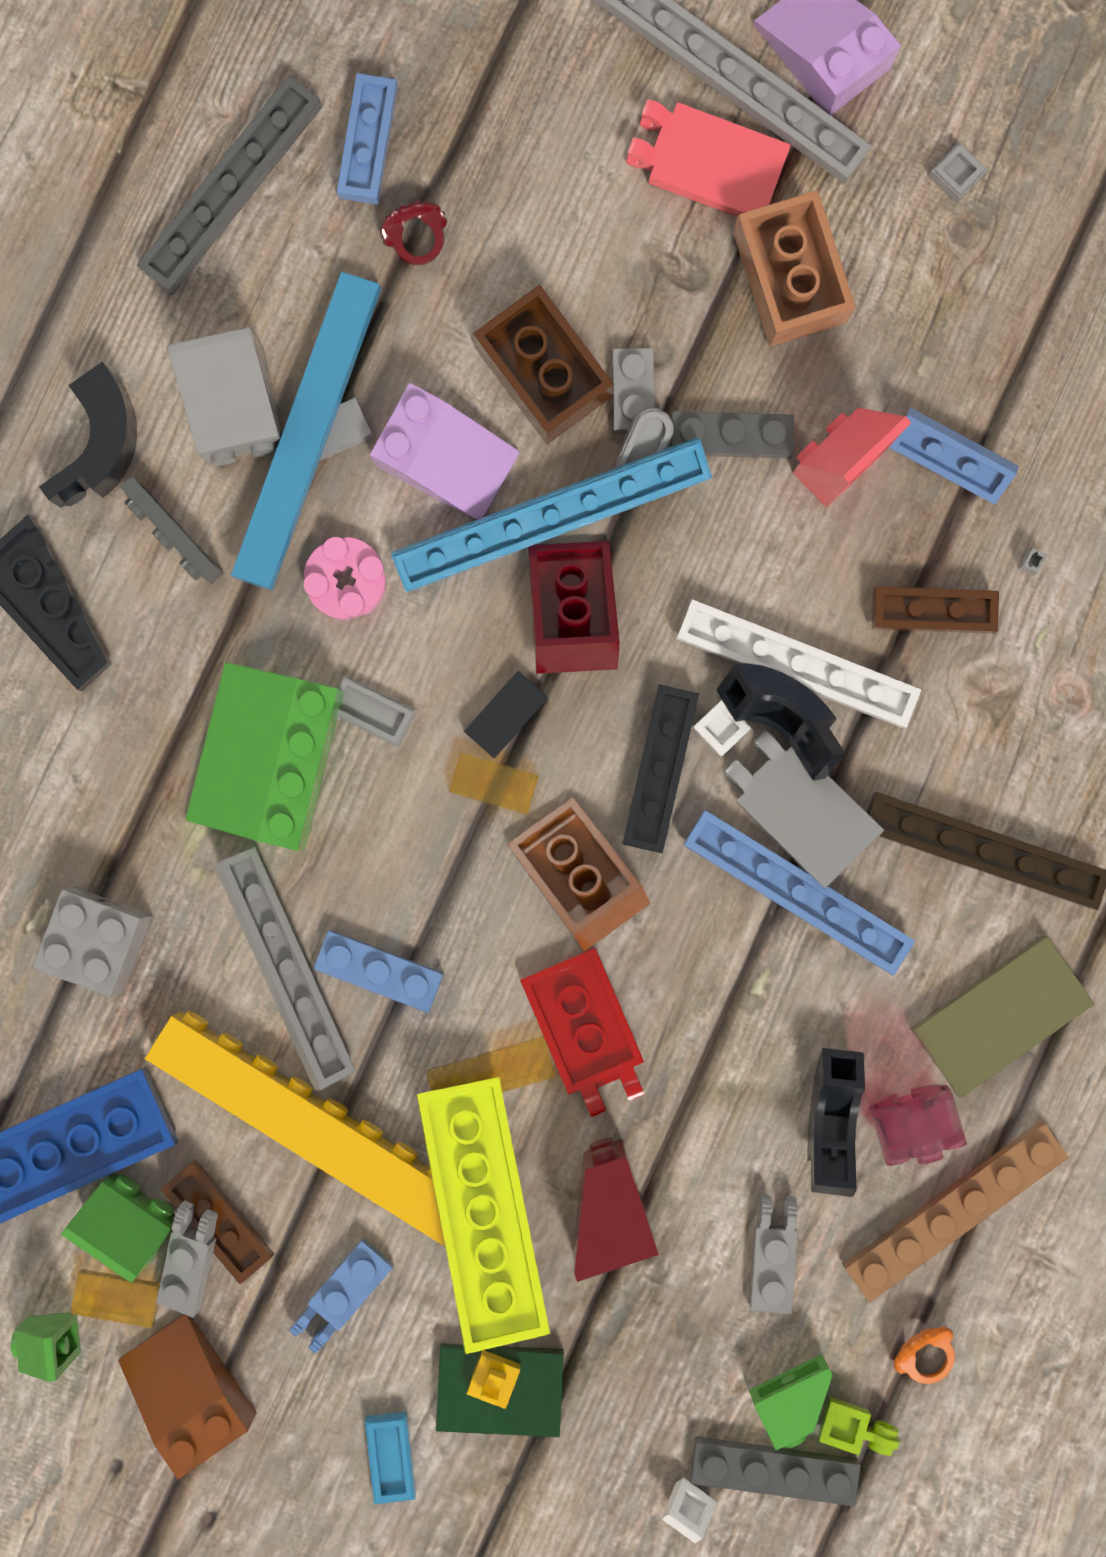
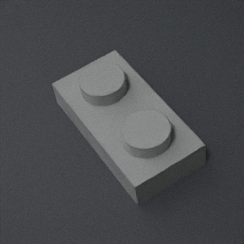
[612,348,654,433]

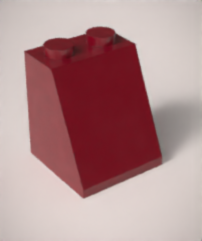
[573,1137,659,1282]

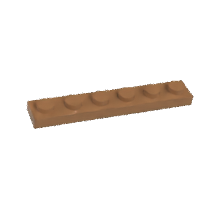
[842,1121,1069,1303]

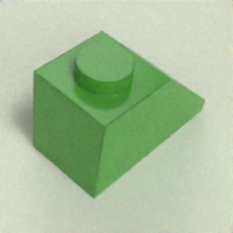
[11,1311,81,1382]
[749,1354,833,1450]

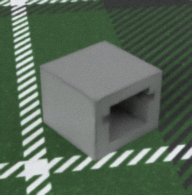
[1018,548,1047,576]

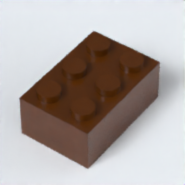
[473,284,614,445]

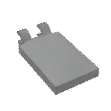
[724,730,884,890]

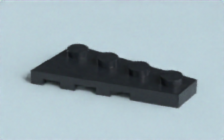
[0,514,112,691]

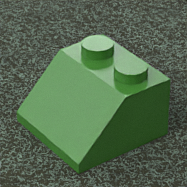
[61,1173,175,1283]

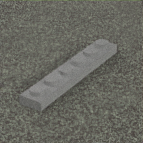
[214,847,356,1091]

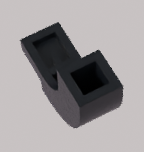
[39,362,137,508]

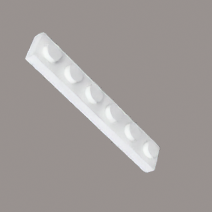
[676,599,921,729]

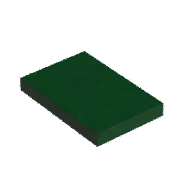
[436,1343,564,1437]

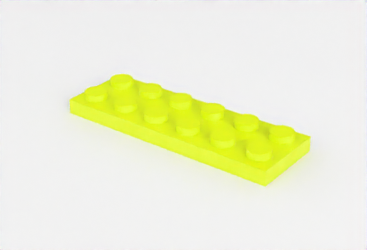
[416,1077,550,1354]

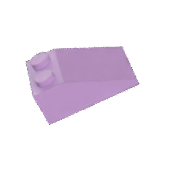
[753,0,901,115]
[370,383,520,520]

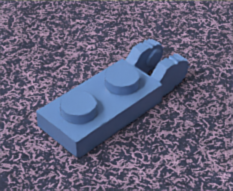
[289,1237,394,1353]

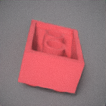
[793,408,911,508]

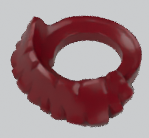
[381,201,447,266]

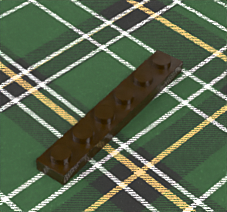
[867,792,1106,910]

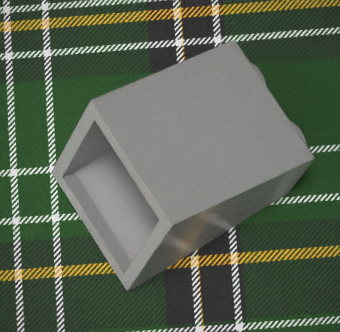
[167,327,282,466]

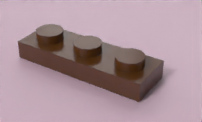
[872,586,999,634]
[160,1159,275,1284]

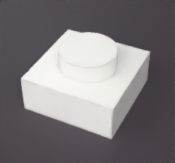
[692,700,751,757]
[661,1478,717,1543]

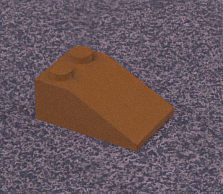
[507,797,651,952]
[118,1314,257,1480]

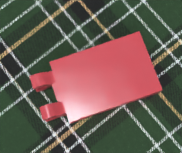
[626,99,791,217]

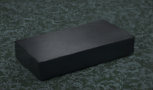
[464,671,549,759]

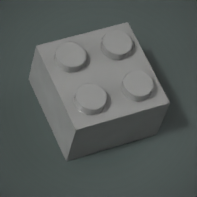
[32,887,152,997]

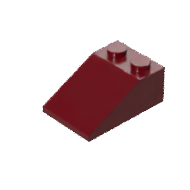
[528,541,620,674]

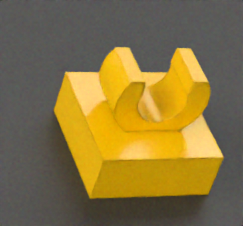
[467,1350,521,1409]

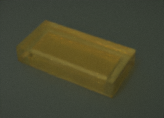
[449,753,539,815]
[70,1269,160,1328]

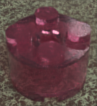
[870,1084,967,1166]

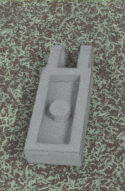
[749,1194,798,1314]
[156,1200,218,1318]

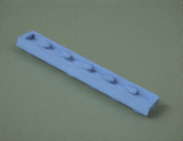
[682,810,915,976]

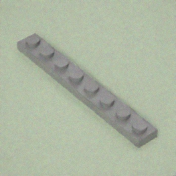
[593,0,872,184]

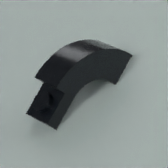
[716,663,846,781]
[807,1048,865,1197]

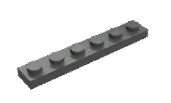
[137,75,323,295]

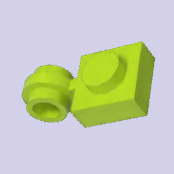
[817,1396,901,1456]

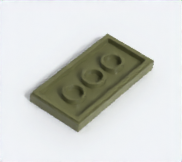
[910,936,1095,1098]

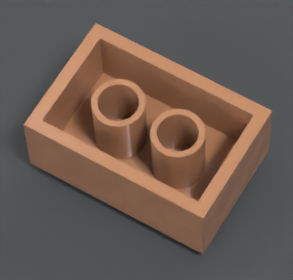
[733,190,856,347]

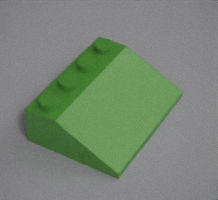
[185,662,343,851]

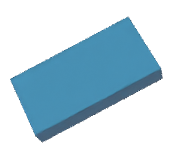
[365,1411,416,1504]

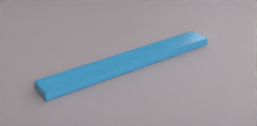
[231,272,381,591]
[391,437,712,592]

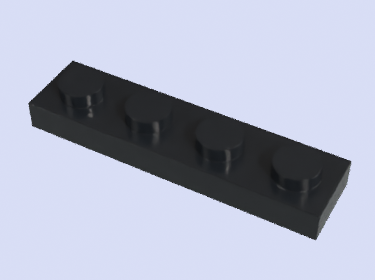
[622,684,699,854]

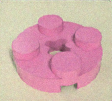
[304,537,387,620]

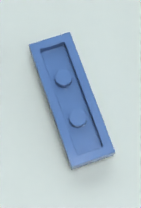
[337,73,398,205]
[889,408,1019,505]
[314,930,444,1013]

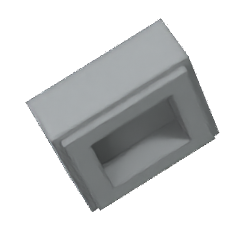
[928,142,988,204]

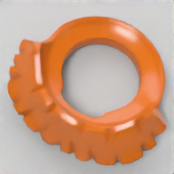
[893,1327,955,1384]

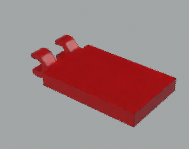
[520,948,644,1117]

